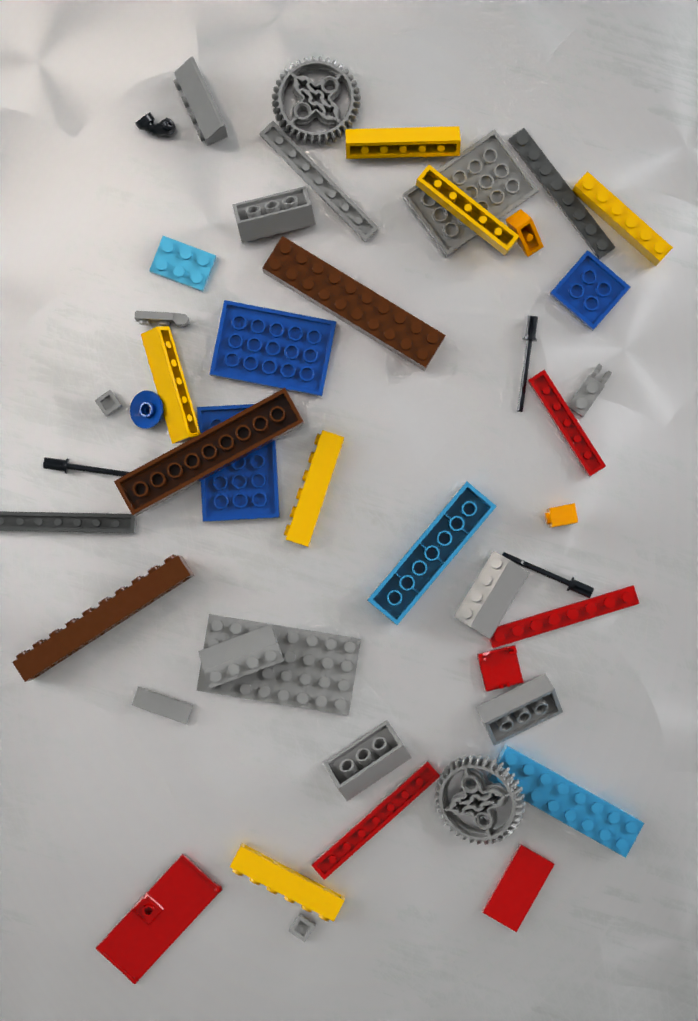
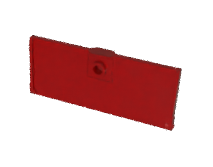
[96,854,223,984]

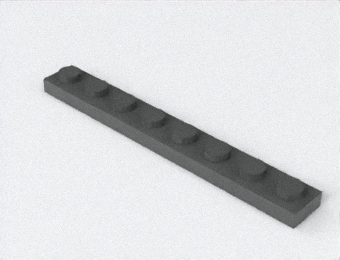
[508,128,615,260]
[0,511,136,533]

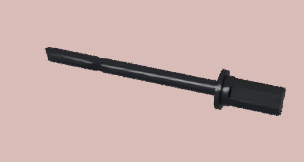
[517,315,538,412]
[43,457,130,477]
[502,552,594,598]

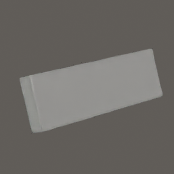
[132,687,193,724]

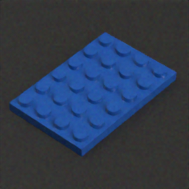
[210,300,336,397]
[197,404,280,522]

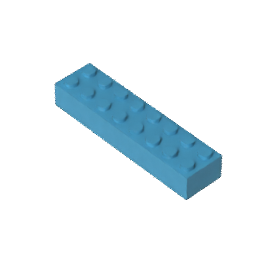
[367,482,497,625]
[487,744,644,858]

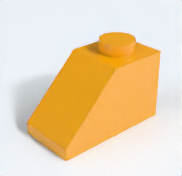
[505,209,544,257]
[545,503,578,528]

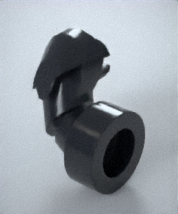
[135,112,176,136]

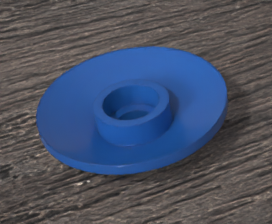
[130,390,163,429]

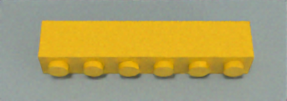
[345,126,461,159]
[416,165,519,256]
[572,171,673,266]
[141,326,201,444]
[284,430,344,547]
[230,843,345,922]

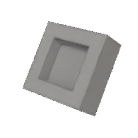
[95,390,122,417]
[289,914,316,942]

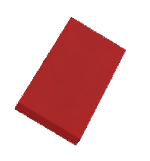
[482,844,555,932]

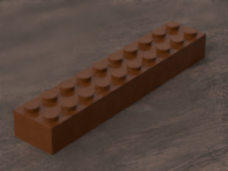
[262,236,446,371]
[114,388,304,516]
[12,554,195,682]

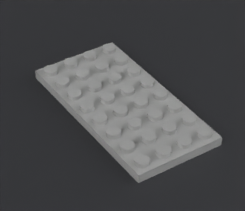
[196,614,361,715]

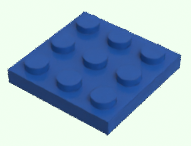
[550,250,630,331]

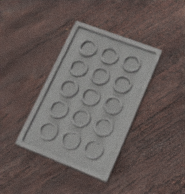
[402,129,539,257]

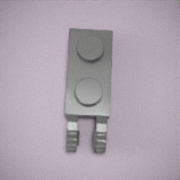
[135,311,190,328]
[568,364,612,418]

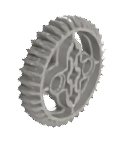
[272,56,361,146]
[434,754,525,845]

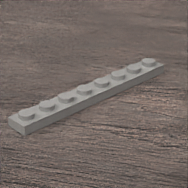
[260,121,379,242]

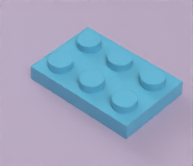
[149,236,217,292]

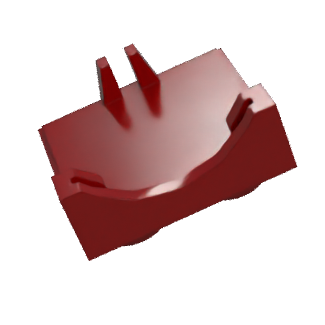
[477,645,524,692]

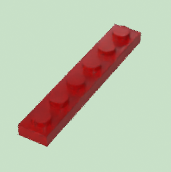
[528,370,606,477]

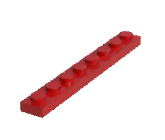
[489,585,639,648]
[311,761,440,880]

